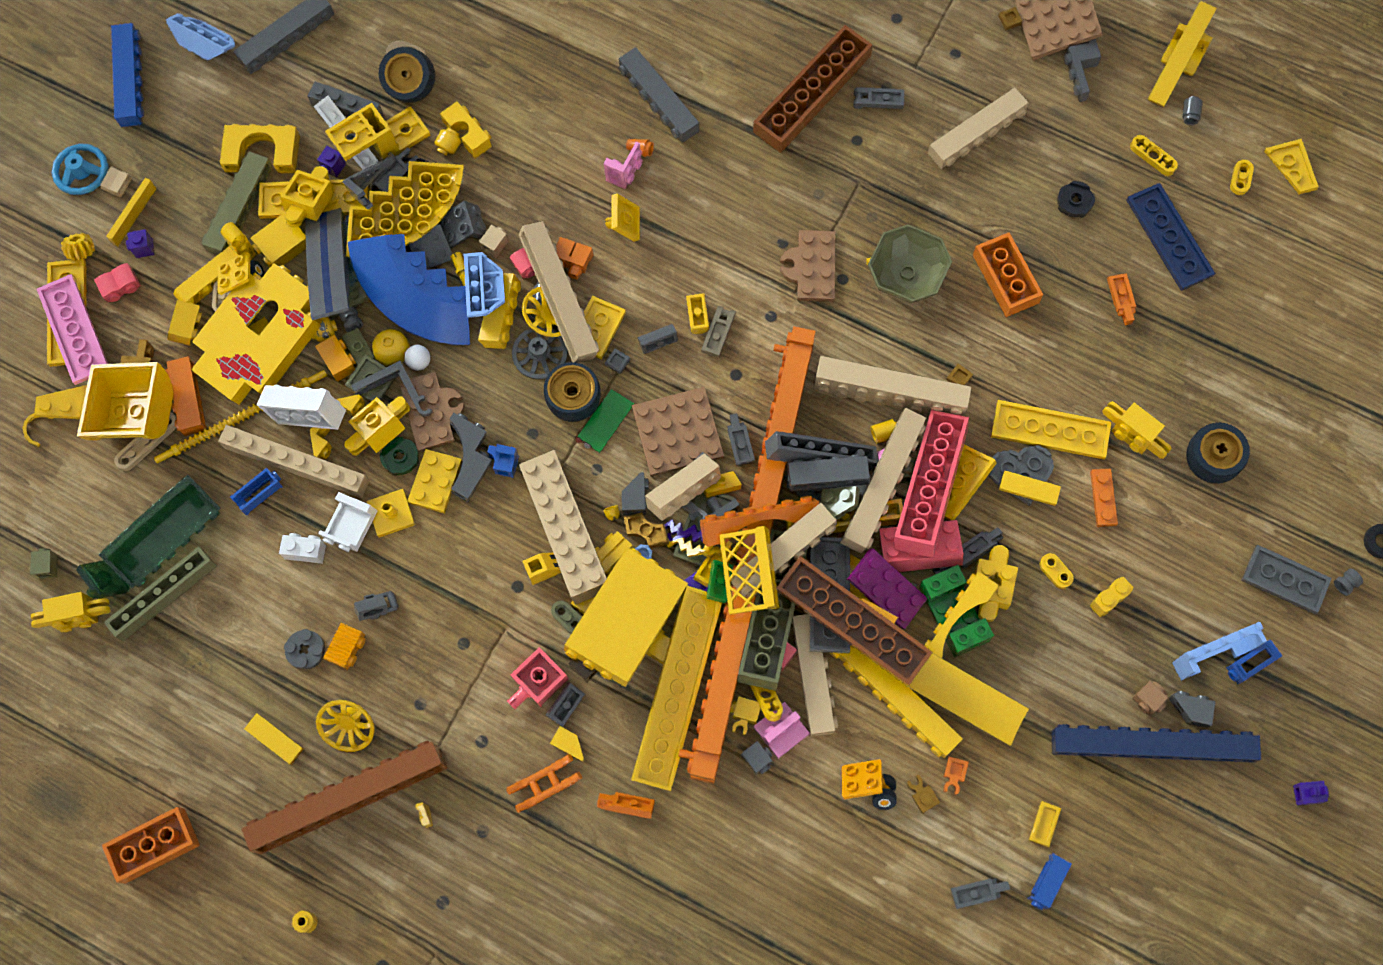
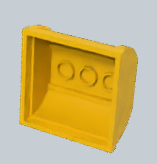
[77,362,174,441]

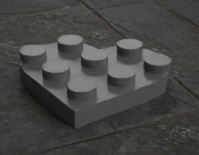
[988,445,1054,506]

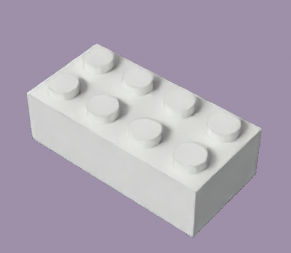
[257,385,346,430]

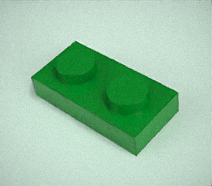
[706,560,733,603]

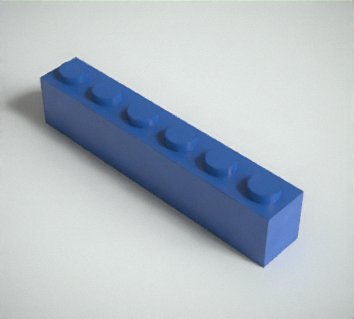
[111,23,144,127]

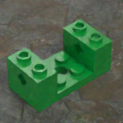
[919,565,994,658]

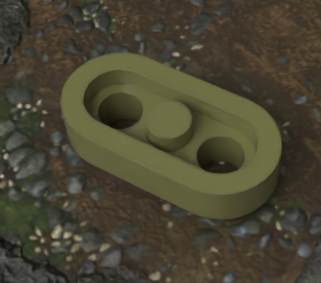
[551,601,582,634]

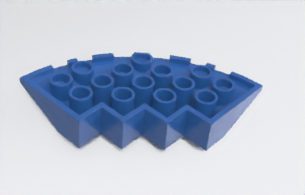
[347,234,470,345]

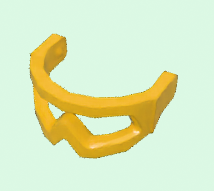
[23,413,53,447]

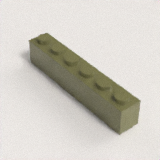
[202,152,273,255]
[104,547,217,642]

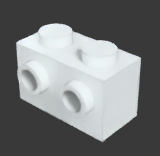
[279,533,326,564]

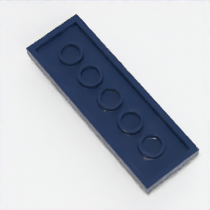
[1126,183,1215,291]

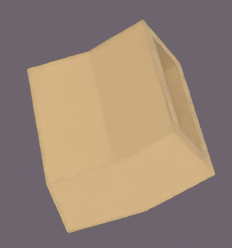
[100,167,132,198]

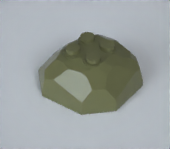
[868,224,952,303]

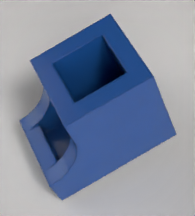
[487,444,519,478]

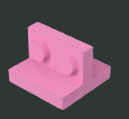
[753,702,810,759]

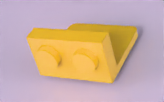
[1161,23,1213,76]

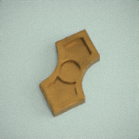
[624,512,669,549]

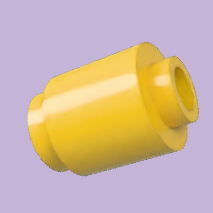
[292,911,318,933]

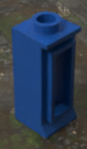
[230,468,283,516]
[1226,639,1283,684]
[1027,853,1071,910]

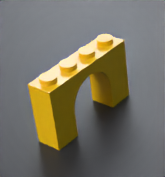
[220,124,300,173]

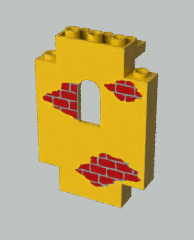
[191,263,321,405]

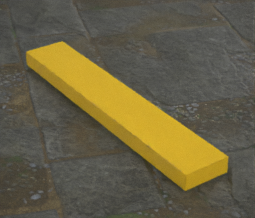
[1148,1,1217,107]

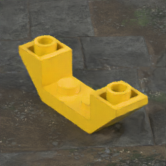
[310,394,365,460]

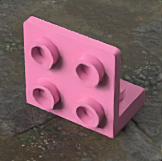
[604,142,643,189]

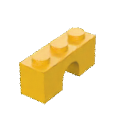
[440,102,492,159]

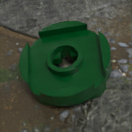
[380,437,419,476]

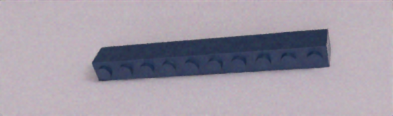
[1052,724,1261,763]

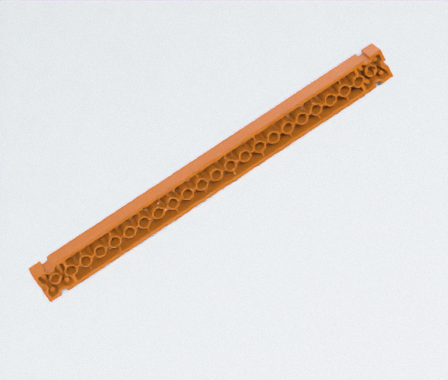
[678,326,816,784]

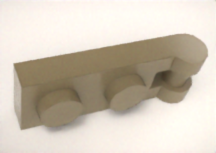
[701,306,736,358]

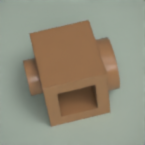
[1132,681,1168,715]

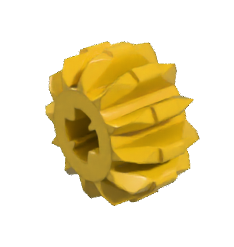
[61,233,95,261]

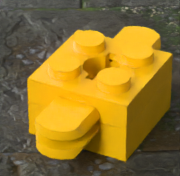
[280,166,333,228]
[345,397,410,456]
[1102,401,1172,459]
[974,545,1018,623]
[30,592,111,632]

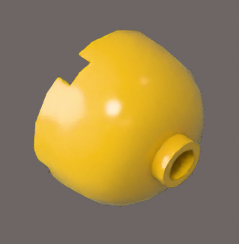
[372,329,410,367]

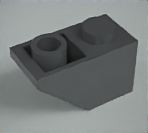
[621,472,649,515]
[1169,691,1215,728]

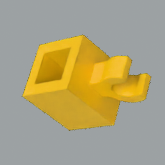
[730,697,761,736]

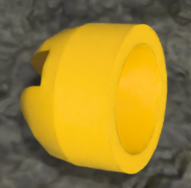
[603,505,620,521]

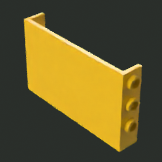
[564,547,688,687]

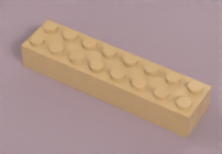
[814,356,971,416]
[519,450,607,605]

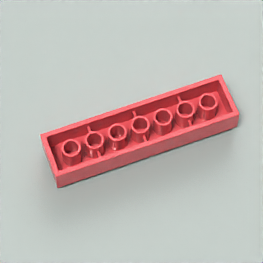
[894,410,969,558]

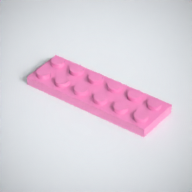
[37,274,108,385]

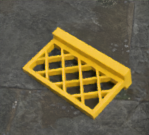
[719,526,779,615]

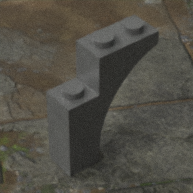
[450,412,491,502]

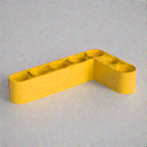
[173,222,256,305]

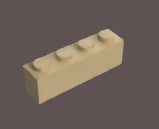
[645,454,721,521]

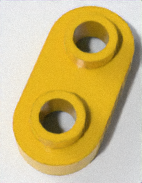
[1230,160,1254,195]
[1039,553,1074,589]

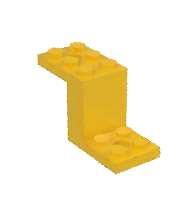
[325,103,431,161]

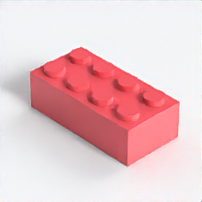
[879,520,964,572]

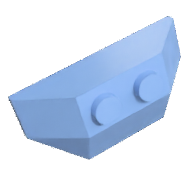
[166,13,235,60]
[464,252,505,318]

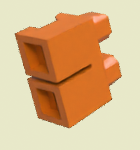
[556,237,594,280]

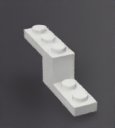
[314,96,378,176]

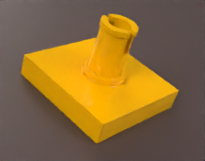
[605,193,640,242]
[366,489,415,538]

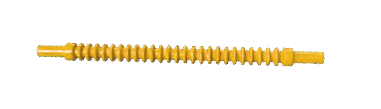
[154,370,327,464]

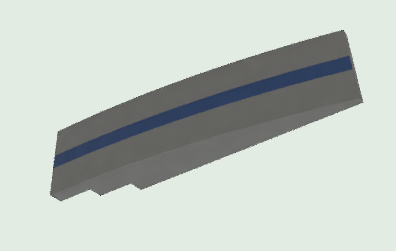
[306,208,349,320]

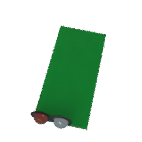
[575,389,635,453]

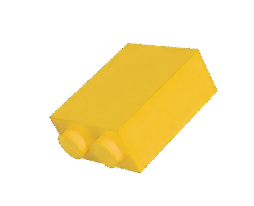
[251,212,306,267]

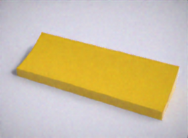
[905,653,1029,746]

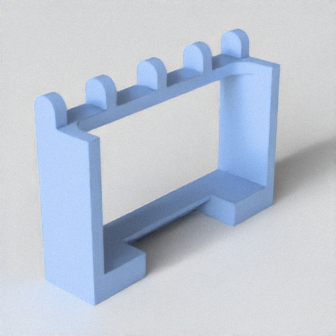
[1172,622,1267,681]

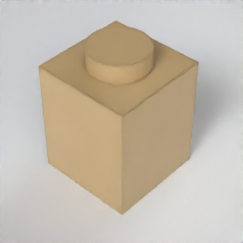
[479,225,509,258]

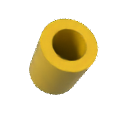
[870,419,897,444]

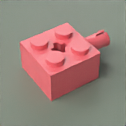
[507,647,569,710]

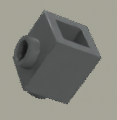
[741,741,773,775]

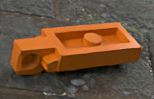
[1107,273,1136,325]
[597,792,655,819]

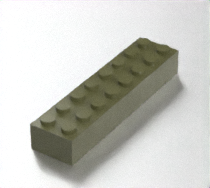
[737,529,807,691]

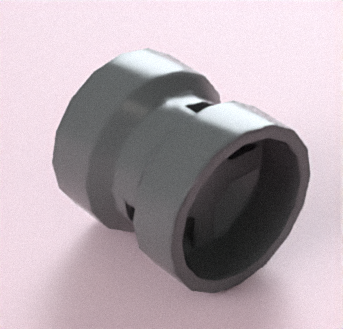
[339,307,363,332]
[1334,568,1363,596]

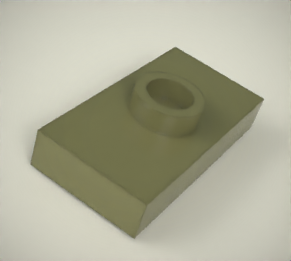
[342,328,376,366]

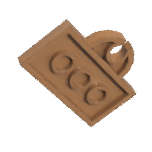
[780,230,835,302]
[399,372,465,452]

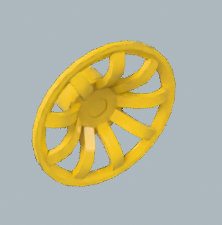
[522,287,561,337]
[316,700,375,752]

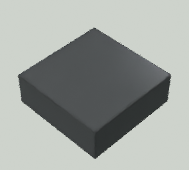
[605,348,631,374]

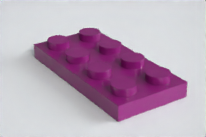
[847,548,927,629]

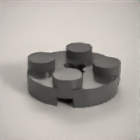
[284,629,325,669]

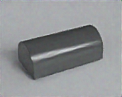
[637,324,678,354]
[545,682,585,727]

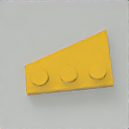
[34,385,87,419]

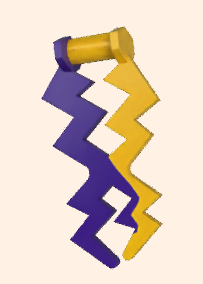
[664,519,714,558]

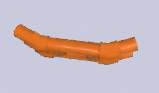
[506,754,582,813]

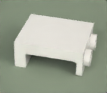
[318,492,378,552]

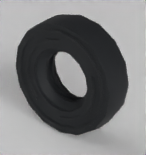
[1364,524,1383,559]

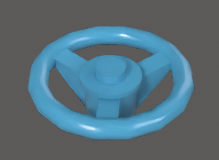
[51,144,108,195]

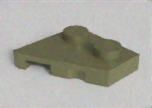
[821,486,860,519]

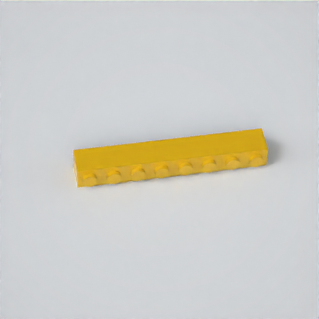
[830,645,963,758]

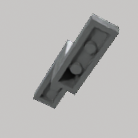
[1064,39,1101,102]

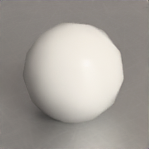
[404,345,430,371]

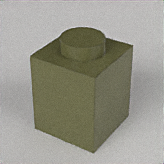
[30,548,58,579]

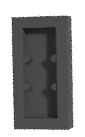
[706,496,739,517]

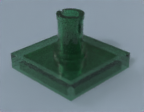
[76,559,130,599]

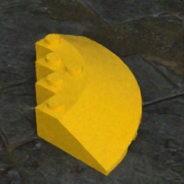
[346,161,464,257]

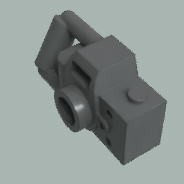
[354,591,399,621]

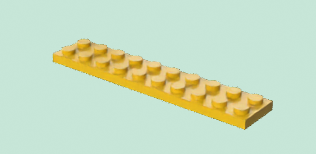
[631,586,722,791]

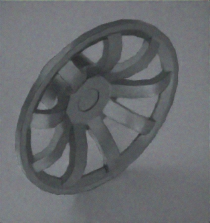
[512,327,568,379]

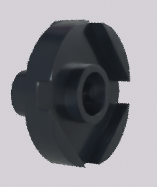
[1057,181,1095,218]

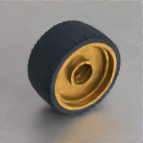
[544,362,601,422]

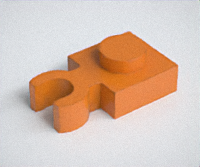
[943,756,969,795]

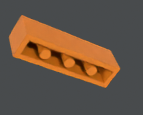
[165,356,207,436]

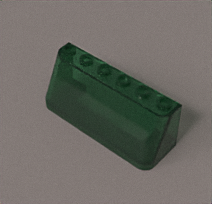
[98,474,221,588]

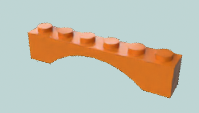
[700,496,819,547]

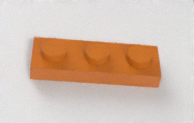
[1090,469,1118,527]

